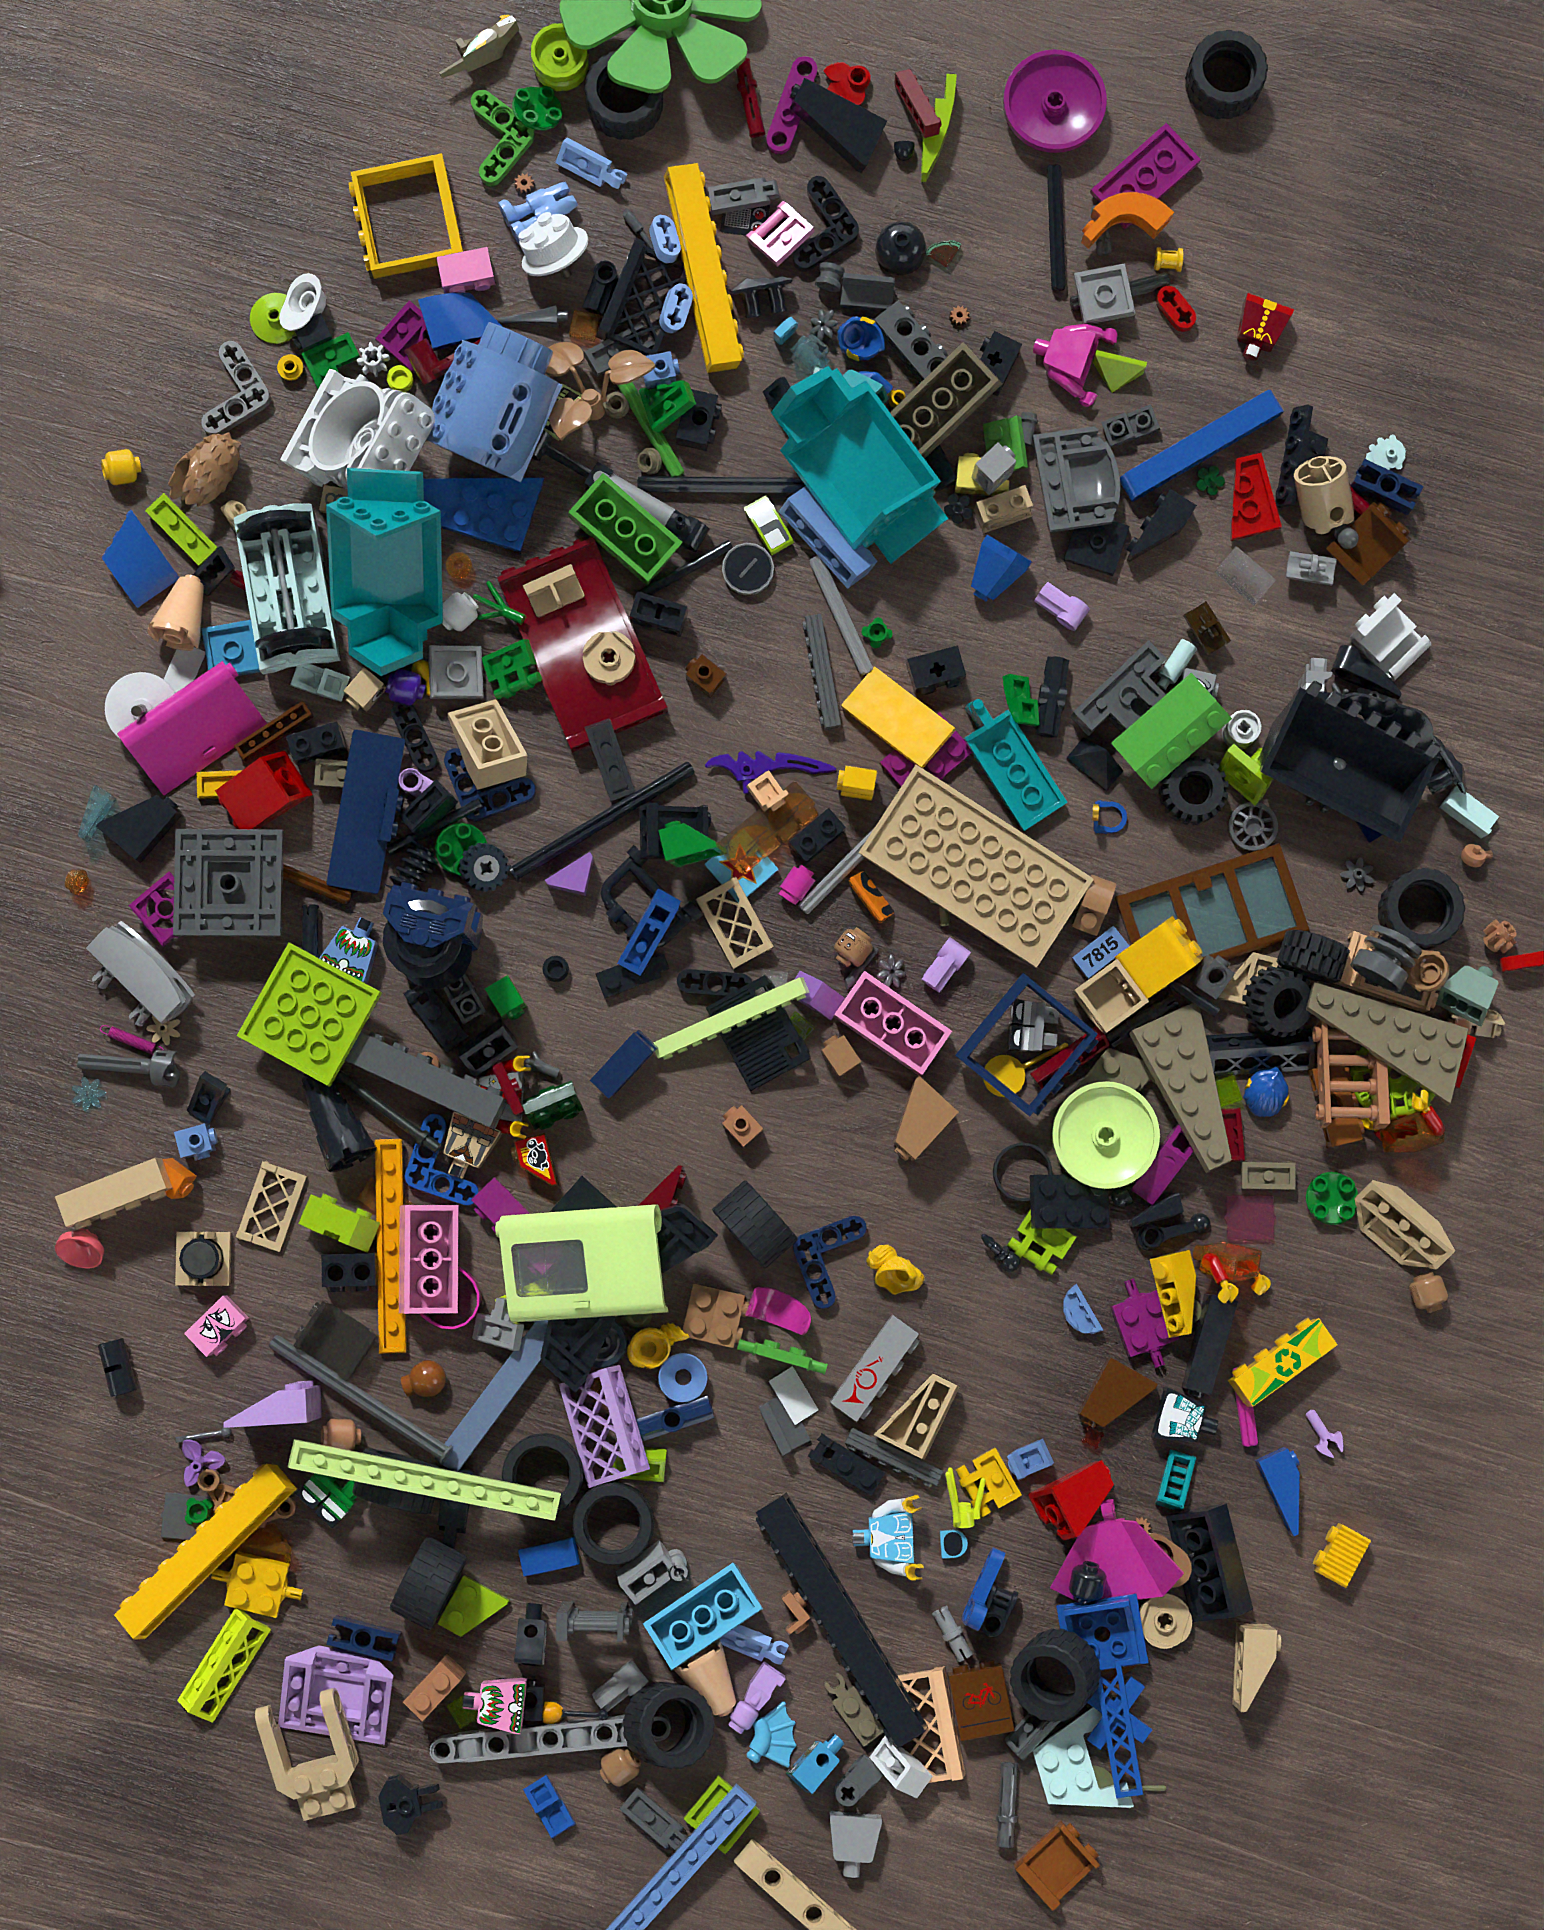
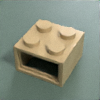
[1072,959,1149,1034]

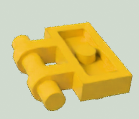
[956,1447,1022,1517]

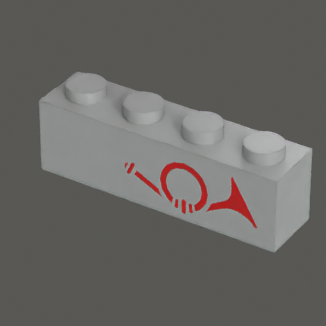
[830,1315,920,1422]

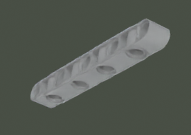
[430,1713,671,1763]

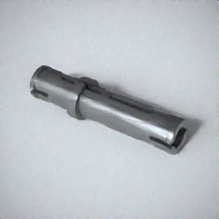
[995,1762,1018,1848]

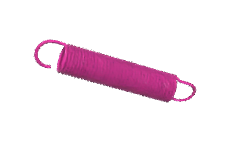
[100,1025,164,1055]

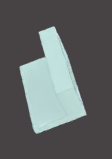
[1439,785,1499,839]

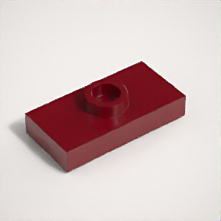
[492,1062,525,1116]
[1221,1108,1245,1162]

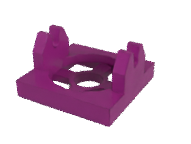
[128,871,181,946]

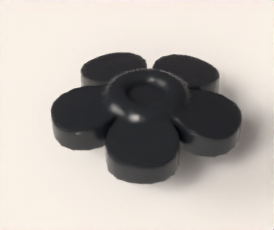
[944,494,973,524]

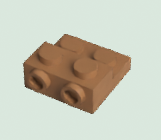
[683,1284,749,1348]

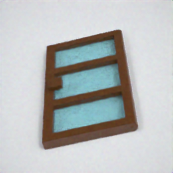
[1115,843,1310,974]

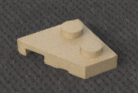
[1218,952,1278,1005]

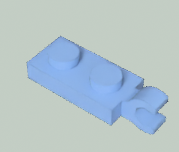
[555,138,628,189]
[719,1625,789,1665]

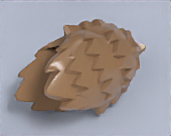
[168,433,241,507]

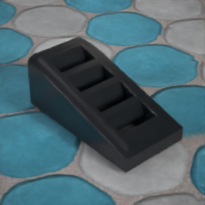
[1128,1193,1184,1227]

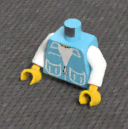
[853,1495,924,1580]

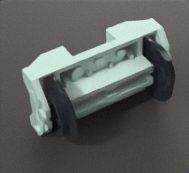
[234,503,341,674]

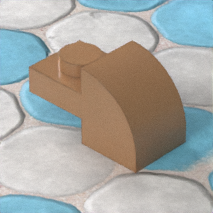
[1072,874,1116,936]

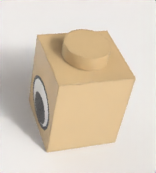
[343,667,386,712]

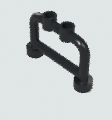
[600,845,704,948]

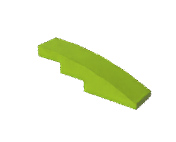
[921,74,957,182]

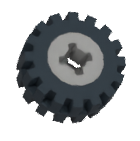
[459,843,509,892]

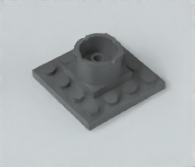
[173,829,284,937]

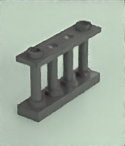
[556,1601,633,1642]

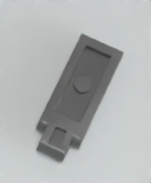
[707,178,780,215]
[620,1786,688,1850]

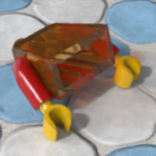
[1362,1090,1445,1153]
[1193,1241,1271,1303]

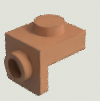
[782,1590,810,1635]

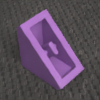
[545,852,594,896]
[794,971,845,1021]

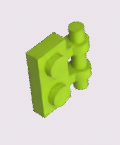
[1007,1209,1076,1275]

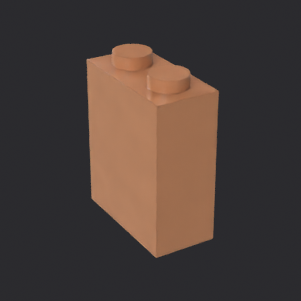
[403,1654,466,1721]

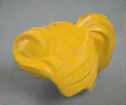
[866,1245,924,1295]
[627,1322,690,1369]

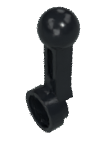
[1135,1213,1211,1251]

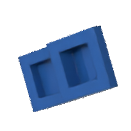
[518,1537,580,1576]
[523,1775,576,1838]

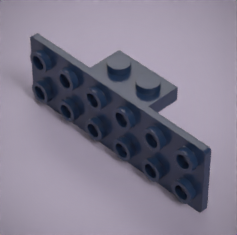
[326,729,405,894]

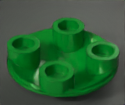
[512,86,562,130]
[435,823,487,876]
[1306,1172,1358,1225]

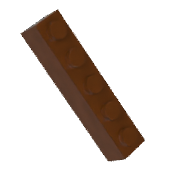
[234,701,314,762]

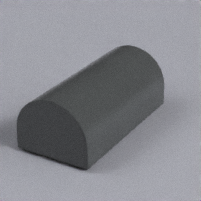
[1003,1713,1060,1761]

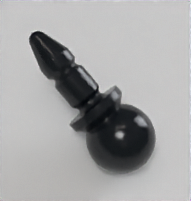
[981,1234,1021,1272]

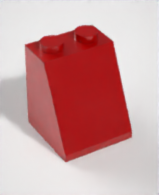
[215,751,313,829]

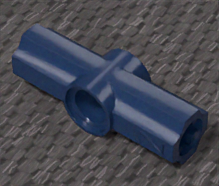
[636,1395,715,1442]

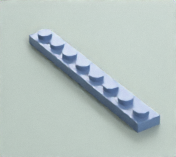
[606,1783,757,1930]

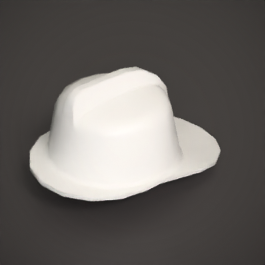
[279,273,326,331]

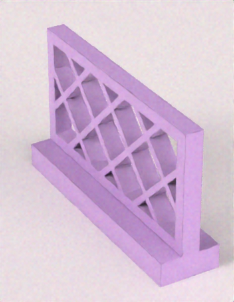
[559,1365,650,1488]

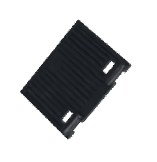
[706,975,811,1091]

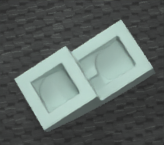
[290,664,350,702]

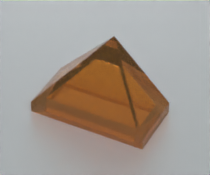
[237,1523,292,1569]

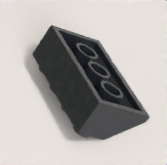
[1166,1503,1253,1622]

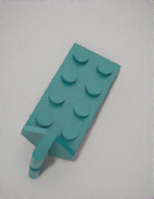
[963,699,1068,831]

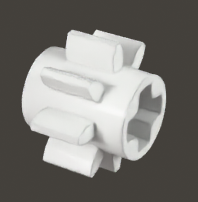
[357,342,390,377]

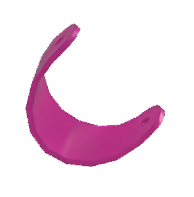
[420,1266,482,1329]
[745,1287,811,1336]

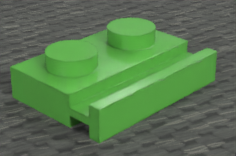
[983,415,1028,471]

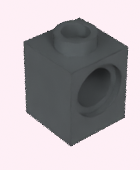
[1190,954,1235,999]

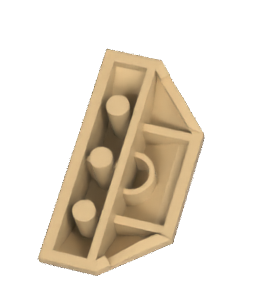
[1355,1180,1455,1269]

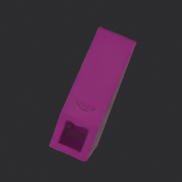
[1131,1124,1193,1205]

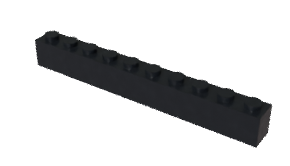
[756,1492,928,1748]

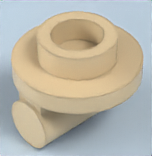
[220,500,247,531]

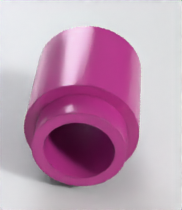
[778,865,815,905]

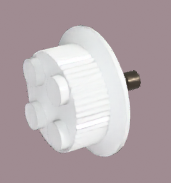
[519,212,588,278]

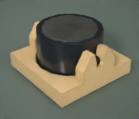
[175,1232,232,1286]

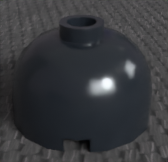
[875,221,926,276]

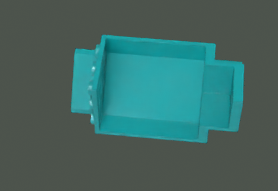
[771,366,949,564]
[326,468,443,676]

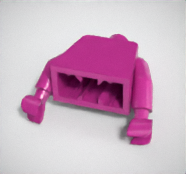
[1033,324,1117,407]

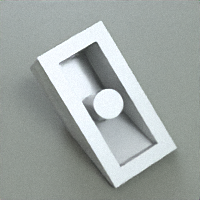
[869,1736,933,1798]

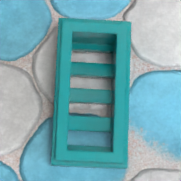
[1155,1449,1196,1511]

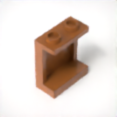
[1014,1820,1100,1911]

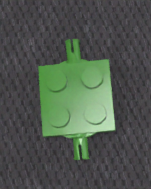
[737,1339,828,1375]

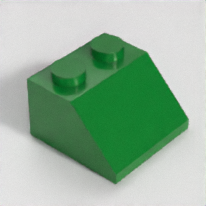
[658,821,727,867]

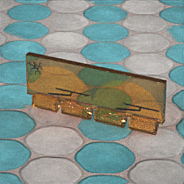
[718,781,818,873]

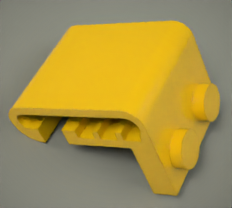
[1115,916,1203,999]

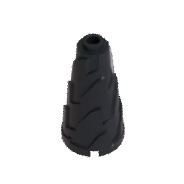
[301,1073,377,1172]

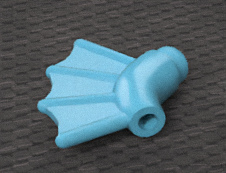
[747,1701,797,1768]

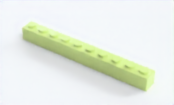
[654,977,810,1060]

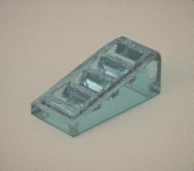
[78,784,116,842]

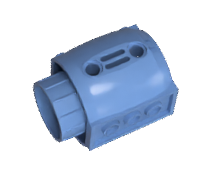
[426,322,563,482]

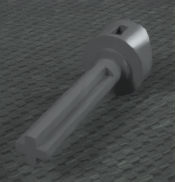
[77,1050,180,1087]

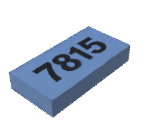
[1071,926,1129,979]

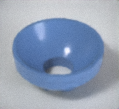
[658,1353,707,1402]

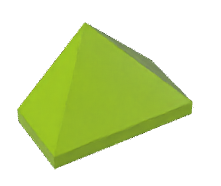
[1093,350,1147,393]

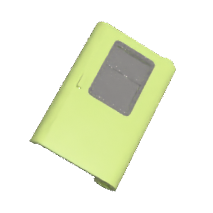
[495,1205,668,1322]

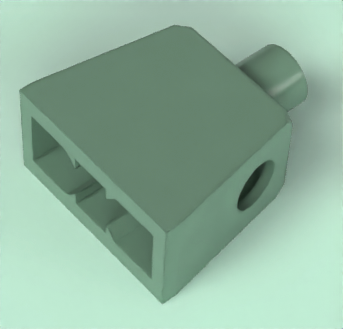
[1436,966,1499,1027]

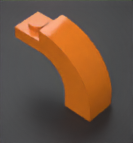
[1081,192,1174,249]

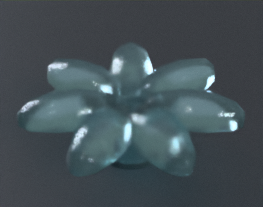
[72,1077,106,1111]

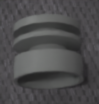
[1350,925,1422,992]

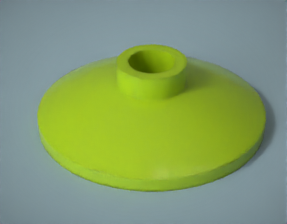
[250,293,296,344]

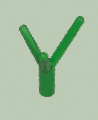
[473,581,526,624]

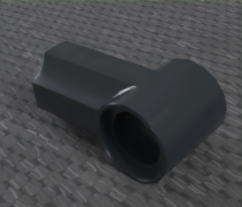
[582,260,619,316]

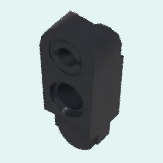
[437,1469,474,1549]

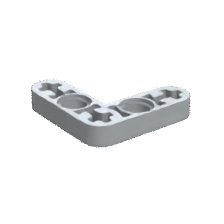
[201,341,271,435]

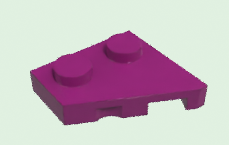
[375,300,426,374]

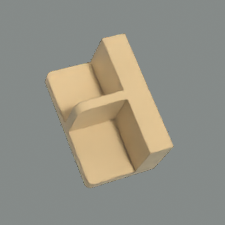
[523,564,584,617]

